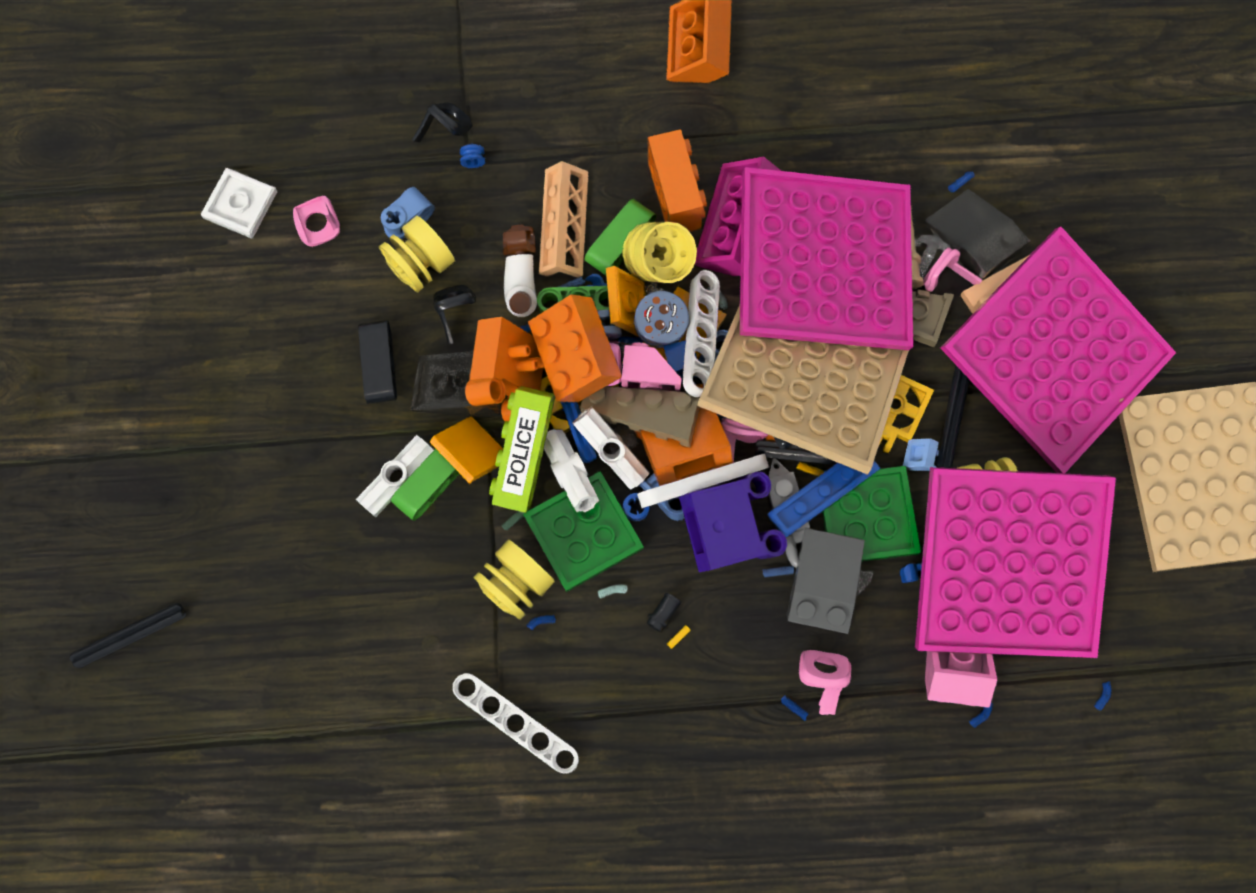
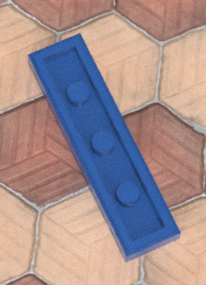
[767,460,880,538]

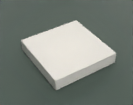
[201,168,278,239]

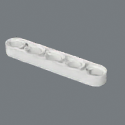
[683,270,720,397]
[637,453,769,508]
[453,674,579,773]

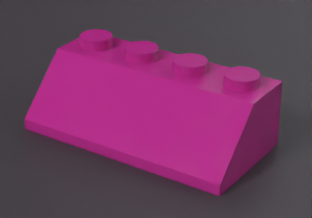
[694,157,781,276]

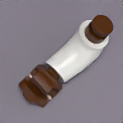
[503,224,537,317]

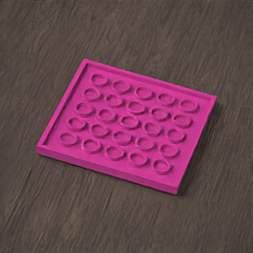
[740,167,913,350]
[940,226,1176,474]
[915,467,1116,658]

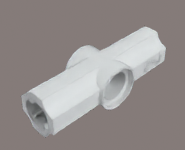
[573,406,650,490]
[544,429,599,512]
[356,435,434,518]

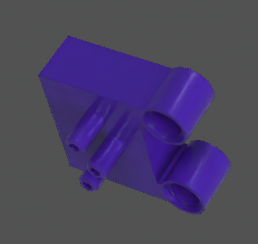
[679,472,787,572]

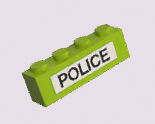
[489,386,555,513]

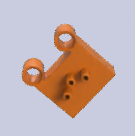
[465,317,544,421]
[634,384,733,486]

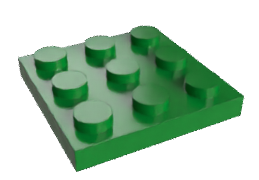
[822,466,921,562]
[523,471,644,592]

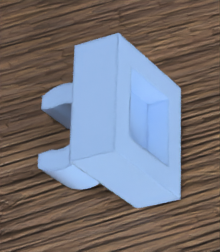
[903,438,939,471]

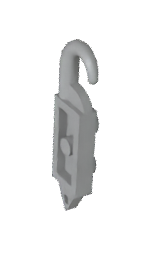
[768,458,810,568]

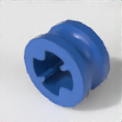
[460,144,485,168]
[623,493,649,522]

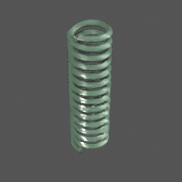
[501,511,524,531]

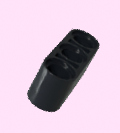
[358,320,397,404]

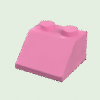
[621,342,681,392]
[925,651,997,707]

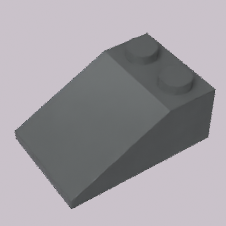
[787,527,865,634]

